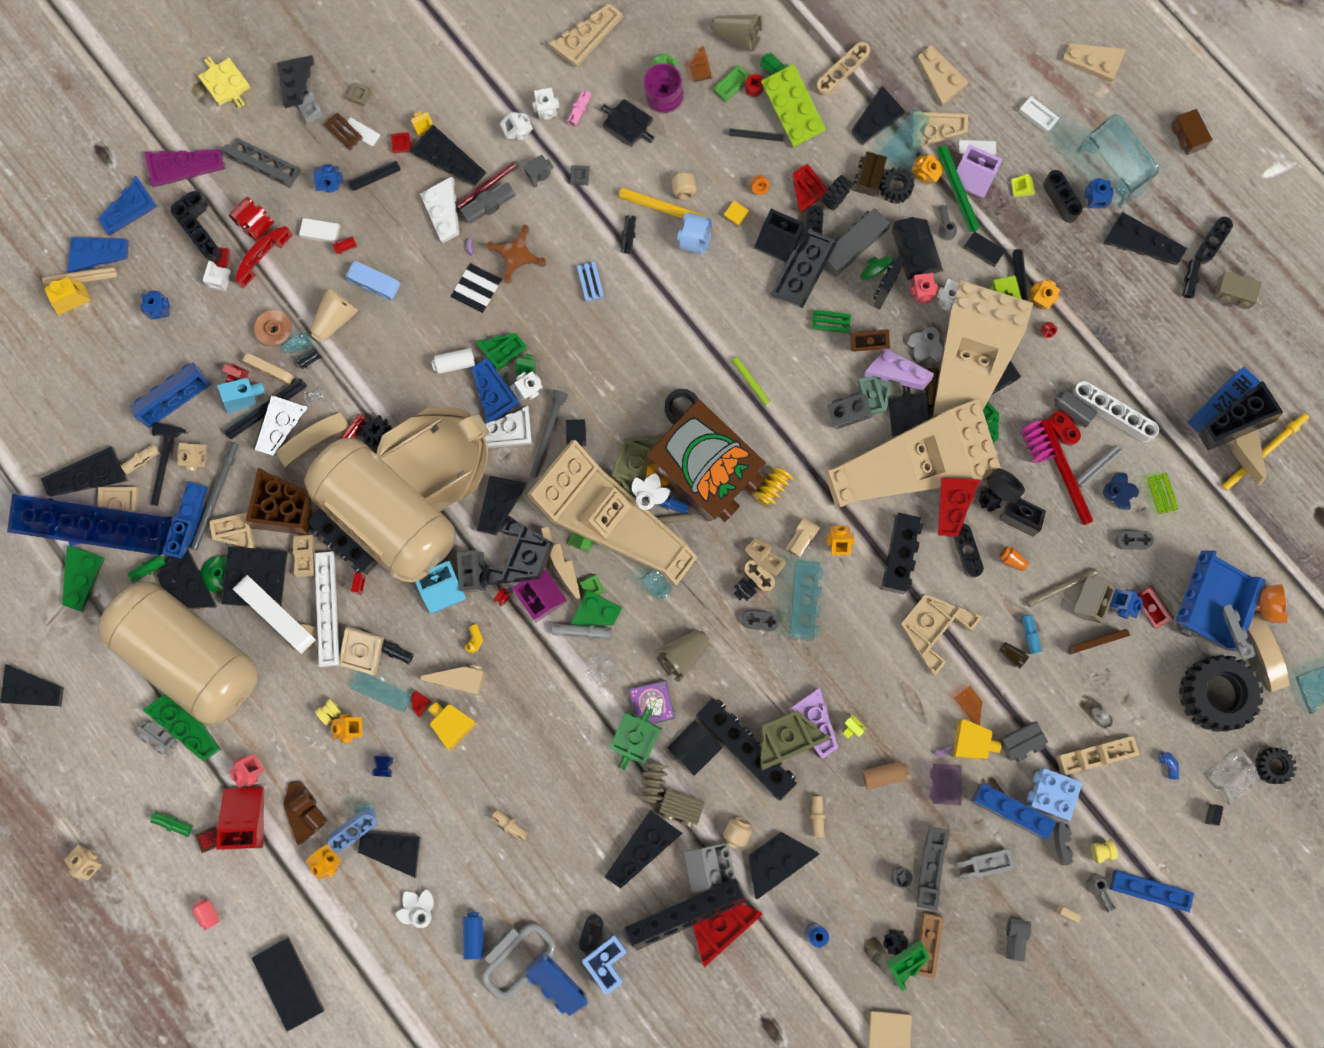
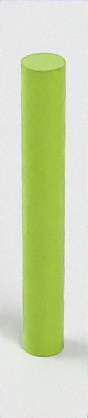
[732,357,770,405]

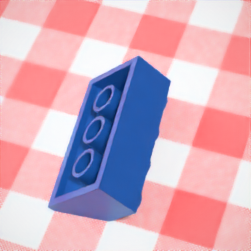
[130,362,212,428]

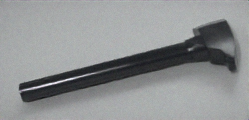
[150,423,189,506]

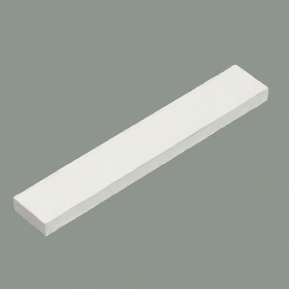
[314,551,340,667]

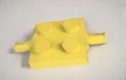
[198,57,250,108]

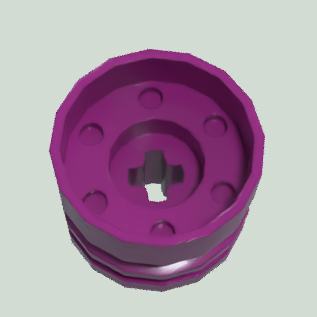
[643,63,684,113]

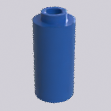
[463,912,484,960]
[805,923,829,948]

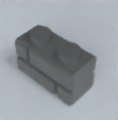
[998,721,1048,762]

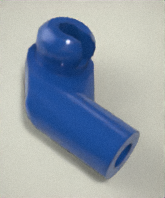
[1159,752,1179,780]

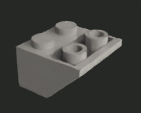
[684,843,735,893]

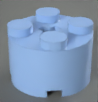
[677,213,713,255]

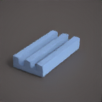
[577,261,604,302]

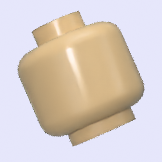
[671,171,697,200]
[723,817,753,849]

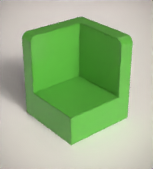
[568,532,594,554]

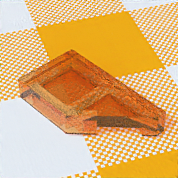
[690,46,712,83]
[954,686,983,725]

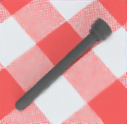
[530,390,568,478]

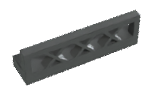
[222,138,301,188]

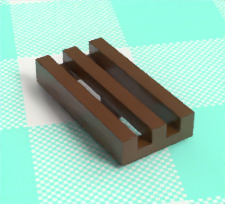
[324,112,363,150]

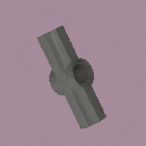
[460,181,516,224]

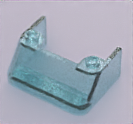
[1077,114,1159,207]

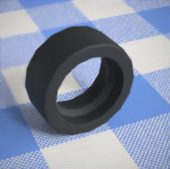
[664,389,698,424]
[987,468,1025,503]

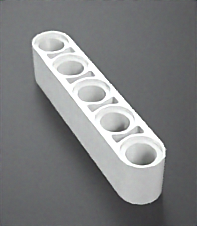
[1071,381,1159,442]
[233,575,316,654]

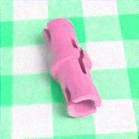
[566,90,592,127]

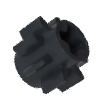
[978,488,1003,512]
[734,577,757,601]
[883,929,908,955]

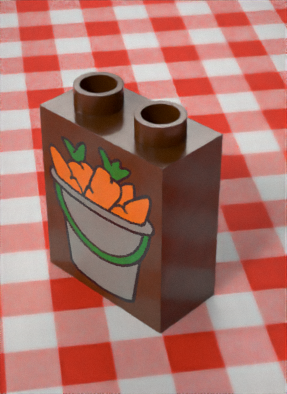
[642,399,766,522]

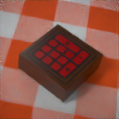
[195,827,217,853]

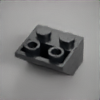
[754,208,805,263]

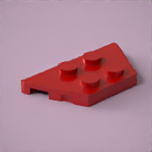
[693,904,763,967]

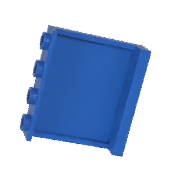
[1175,550,1266,651]

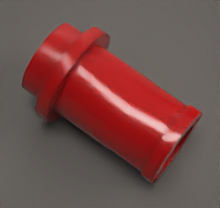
[332,236,357,255]

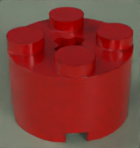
[229,196,275,241]

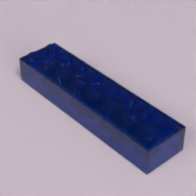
[7,494,172,555]

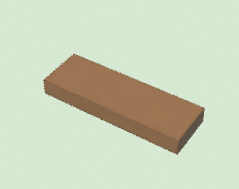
[917,913,944,978]

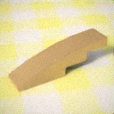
[541,527,581,601]
[1056,736,1140,775]

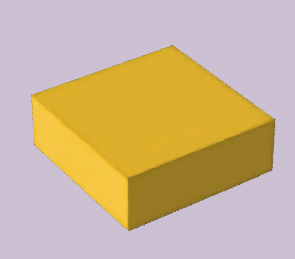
[723,201,749,227]

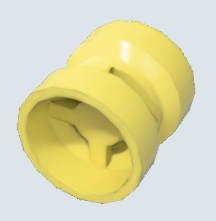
[315,698,343,726]
[1091,840,1118,864]

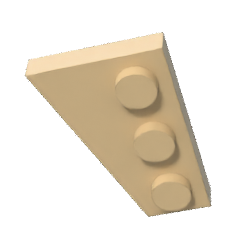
[1061,43,1126,82]

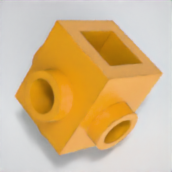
[911,154,944,185]
[1027,279,1060,310]
[826,525,854,555]
[331,714,363,743]
[305,844,342,881]

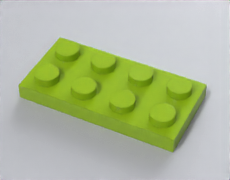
[761,64,826,148]

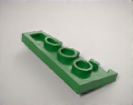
[142,694,221,761]

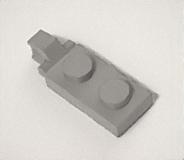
[1222,604,1255,660]

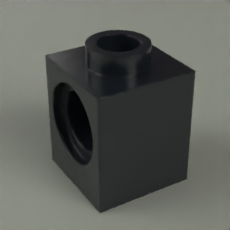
[566,419,587,447]

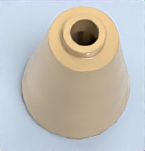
[310,288,359,341]

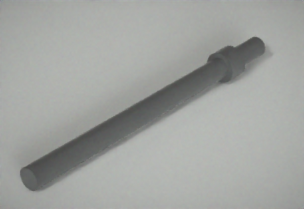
[190,442,239,551]

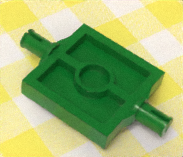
[609,707,662,770]

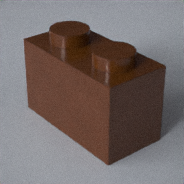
[1171,109,1213,156]
[849,329,890,352]

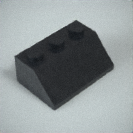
[892,217,943,280]

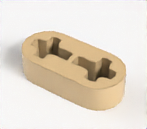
[744,560,775,592]

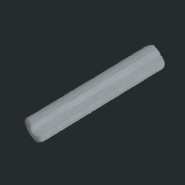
[1076,445,1122,488]

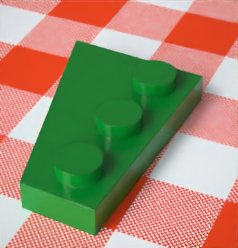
[62,545,105,612]

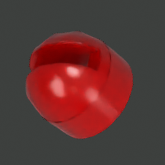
[1041,322,1058,338]

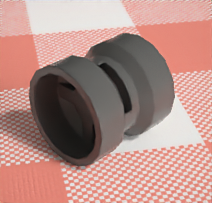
[891,867,914,889]

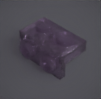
[930,763,962,805]

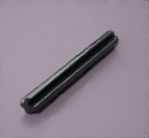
[224,378,307,439]

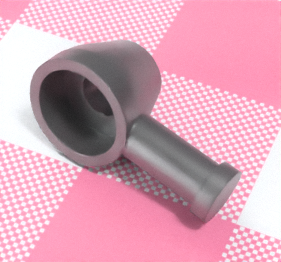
[938,205,957,241]
[1087,874,1116,913]

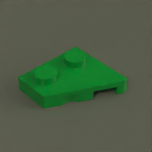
[886,940,930,991]

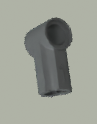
[1006,918,1031,962]

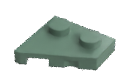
[857,376,892,415]

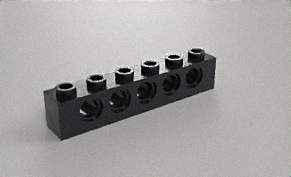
[696,698,797,801]
[625,878,748,951]

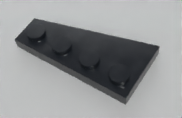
[1103,212,1187,266]
[40,446,128,497]
[605,810,683,889]

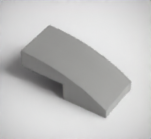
[298,84,324,123]

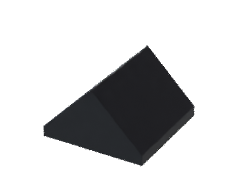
[999,498,1046,537]
[667,720,722,776]

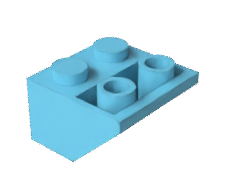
[416,561,466,614]

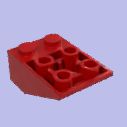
[216,787,264,850]

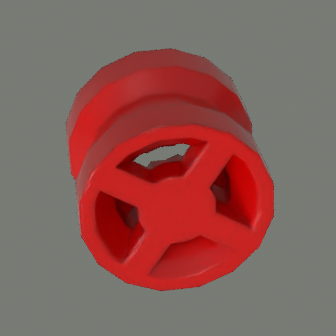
[745,74,763,97]

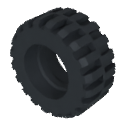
[1179,655,1264,732]

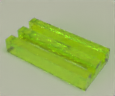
[1147,473,1179,515]

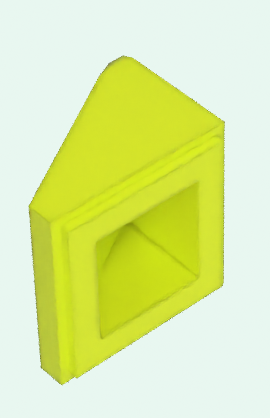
[1011,174,1035,197]

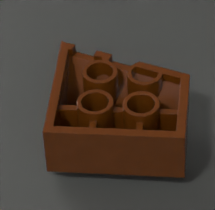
[246,468,312,535]

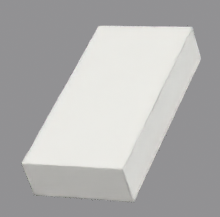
[1018,96,1059,134]
[299,218,340,243]

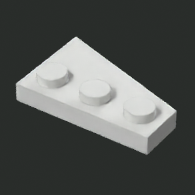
[420,177,459,243]
[485,406,532,448]

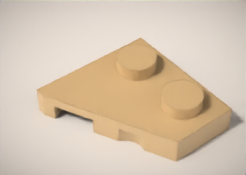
[209,512,256,549]

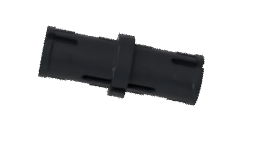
[621,215,637,254]
[1182,260,1201,299]

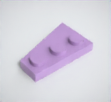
[865,349,934,390]
[788,688,838,759]

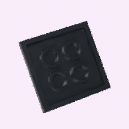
[221,547,288,607]

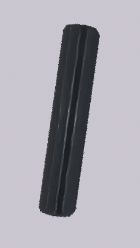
[348,161,401,191]
[1012,249,1028,301]

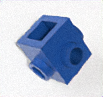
[313,164,343,193]
[1085,178,1114,208]
[140,291,170,320]
[1110,589,1143,619]

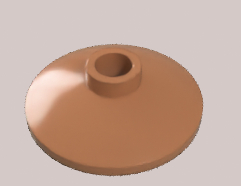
[254,310,292,346]

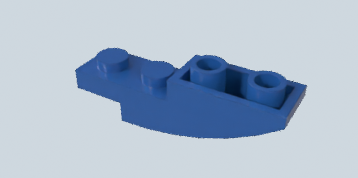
[162,482,208,559]

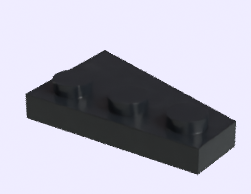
[277,55,314,108]
[0,664,64,707]
[358,833,421,878]

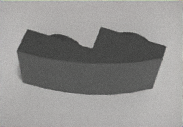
[1054,821,1074,866]

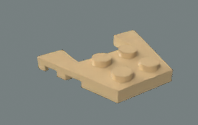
[900,594,982,676]

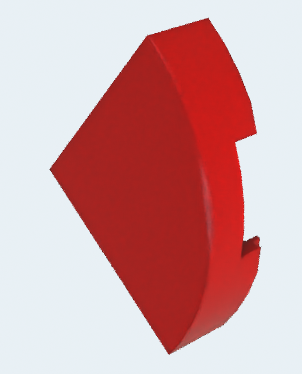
[412,690,432,717]

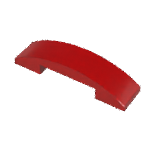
[236,226,293,289]

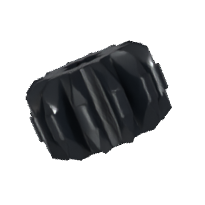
[360,415,392,447]

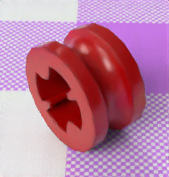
[493,587,512,607]

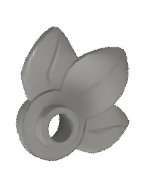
[907,327,943,362]

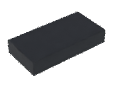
[963,231,1006,267]

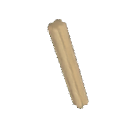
[42,267,117,287]

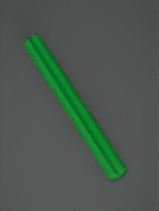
[936,145,980,232]

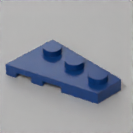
[67,237,129,273]
[472,358,519,423]

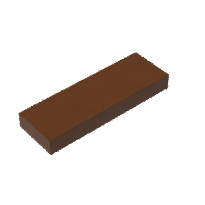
[1067,629,1130,655]

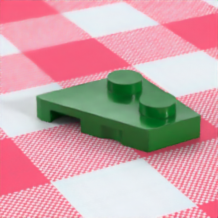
[476,333,528,371]
[571,590,622,625]

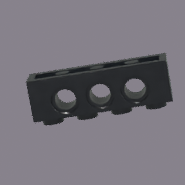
[307,508,378,575]
[881,512,923,595]

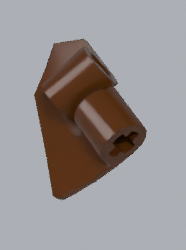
[284,782,328,845]

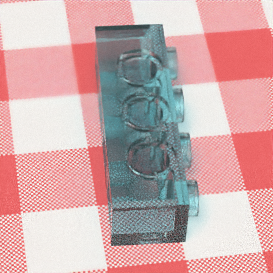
[789,560,823,641]

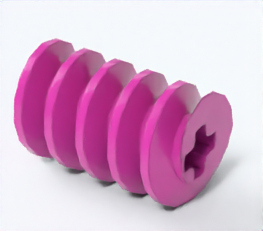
[1020,420,1056,463]

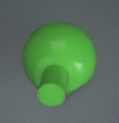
[652,53,678,66]

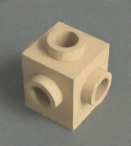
[177,443,207,471]
[64,845,102,880]

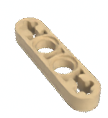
[816,42,870,96]

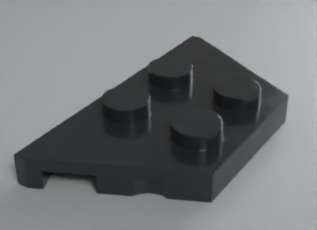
[157,547,217,609]
[748,832,820,900]

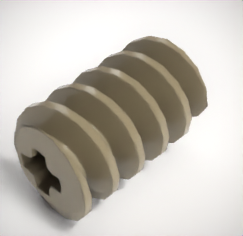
[637,763,669,806]

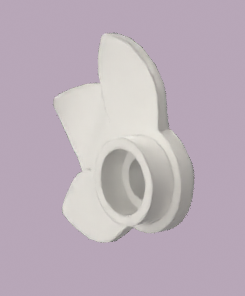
[632,473,670,510]
[396,890,434,928]

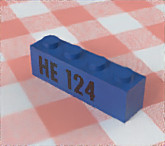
[1187,366,1261,433]
[970,783,1057,840]

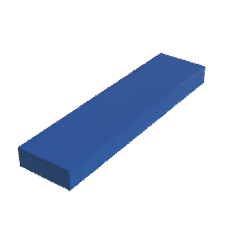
[1109,870,1194,913]

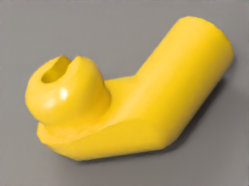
[465,624,483,653]

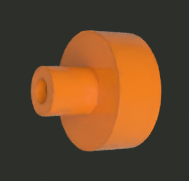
[750,175,770,195]

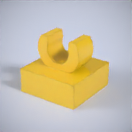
[411,111,433,137]

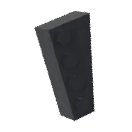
[1198,381,1283,451]

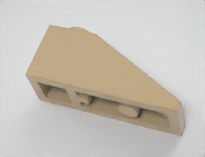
[1228,430,1267,486]
[420,665,486,696]

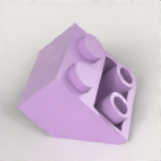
[957,144,1003,199]

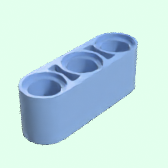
[345,261,401,301]

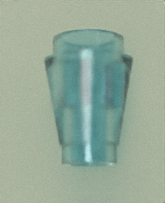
[282,332,312,354]

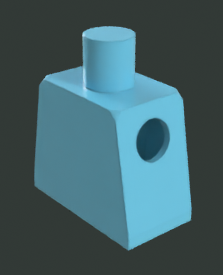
[217,378,265,414]

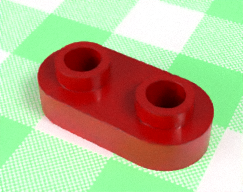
[1049,411,1081,446]

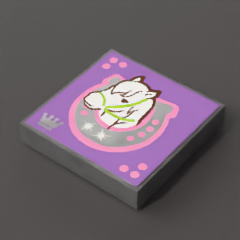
[628,680,675,724]

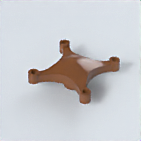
[486,224,546,284]

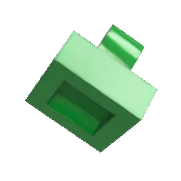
[516,354,536,375]

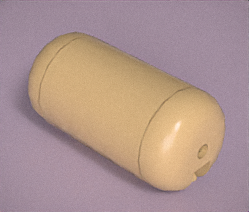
[304,438,456,583]
[98,582,259,725]

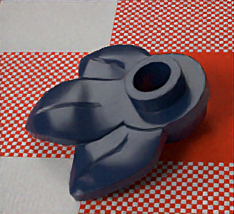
[1103,473,1139,510]

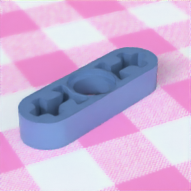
[328,809,377,852]

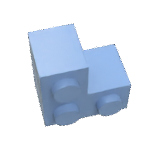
[582,934,627,995]

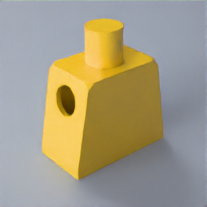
[44,277,91,315]
[428,702,477,750]
[952,719,1002,759]

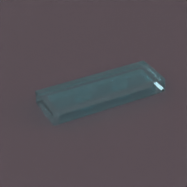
[350,671,412,713]

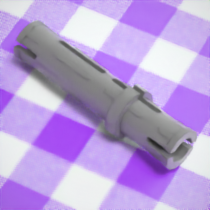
[552,623,612,640]

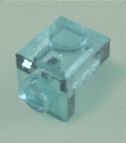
[640,569,673,600]

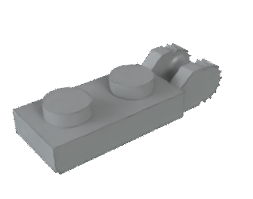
[955,849,1015,880]

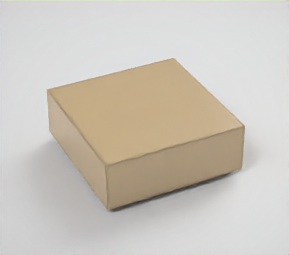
[1055,906,1081,923]

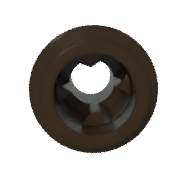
[999,642,1029,669]

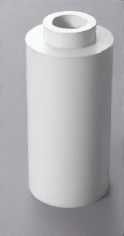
[431,348,475,374]

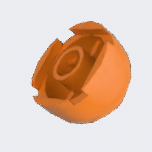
[1256,584,1288,623]

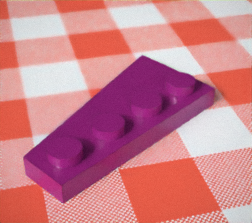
[144,150,225,188]

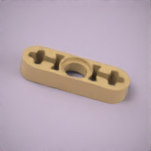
[242,353,294,385]

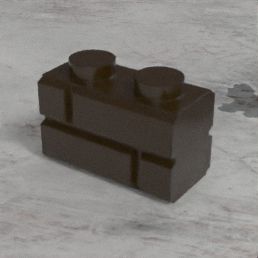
[853,151,887,197]

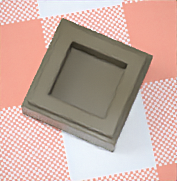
[346,82,372,107]

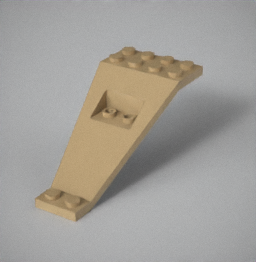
[932,280,1033,418]
[824,399,1001,508]
[527,440,697,586]

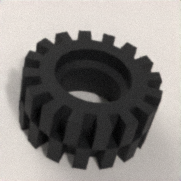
[879,167,915,204]
[821,175,853,211]
[1255,748,1297,784]

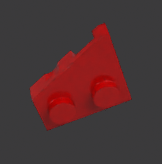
[792,163,828,213]

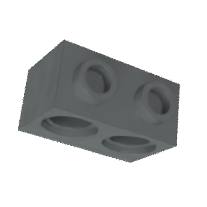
[827,392,873,430]
[457,550,486,592]

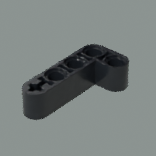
[170,191,222,263]

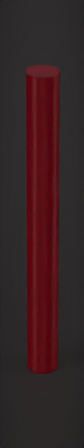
[455,161,517,211]

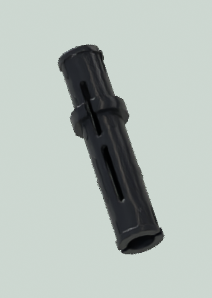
[361,628,414,665]

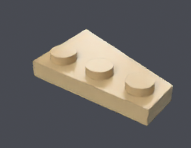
[917,45,969,107]
[911,112,968,150]

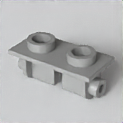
[137,720,178,757]

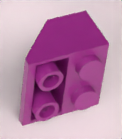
[512,570,567,623]

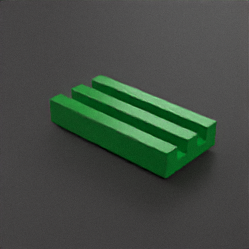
[812,310,851,334]

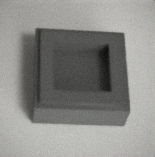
[570,165,590,186]

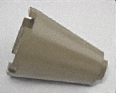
[711,14,763,52]
[654,630,709,682]

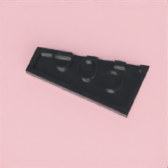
[409,125,486,187]

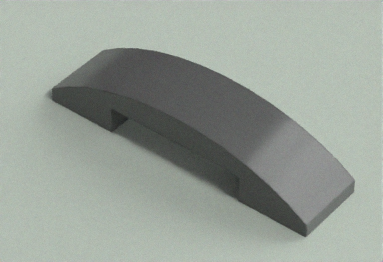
[917,826,950,911]

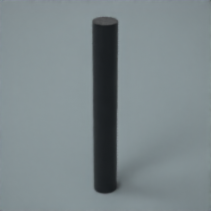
[729,128,784,142]

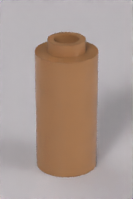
[862,761,909,790]

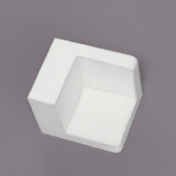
[203,261,232,291]

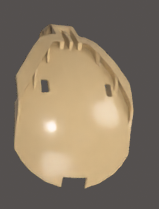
[376,407,489,512]

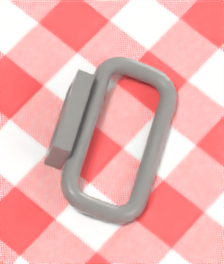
[481,924,556,1000]

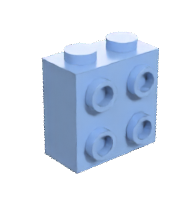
[1027,768,1082,821]

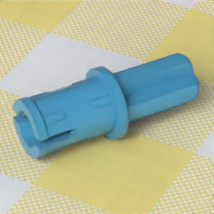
[1021,615,1043,654]

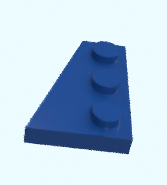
[98,176,157,236]

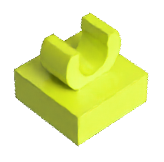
[843,714,866,739]

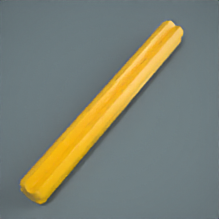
[619,188,706,219]

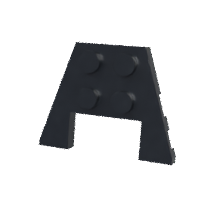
[480,516,554,586]

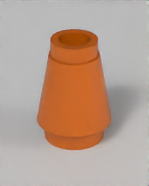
[999,546,1029,572]

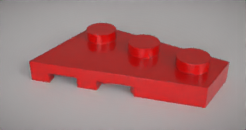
[938,477,981,537]

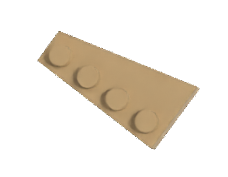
[549,4,623,68]

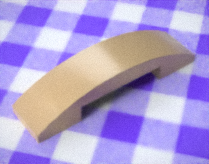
[276,412,349,468]
[1247,613,1290,692]

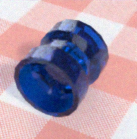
[372,756,394,777]

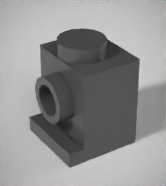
[523,155,554,187]

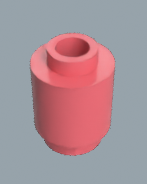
[191,899,219,930]

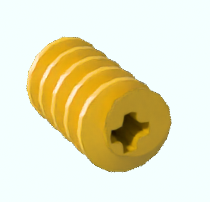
[753,467,794,509]

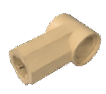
[785,518,820,558]

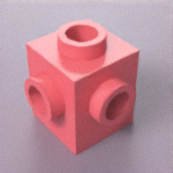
[910,273,938,304]
[229,754,264,788]

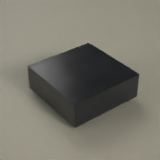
[1205,804,1223,826]

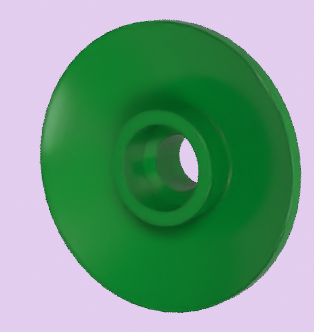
[860,256,894,280]
[201,555,227,594]

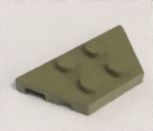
[611,435,664,501]
[761,710,831,771]

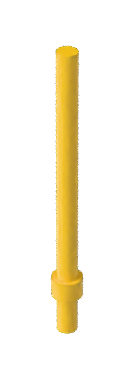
[1222,413,1309,491]

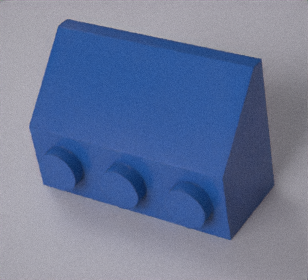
[526,950,588,1016]

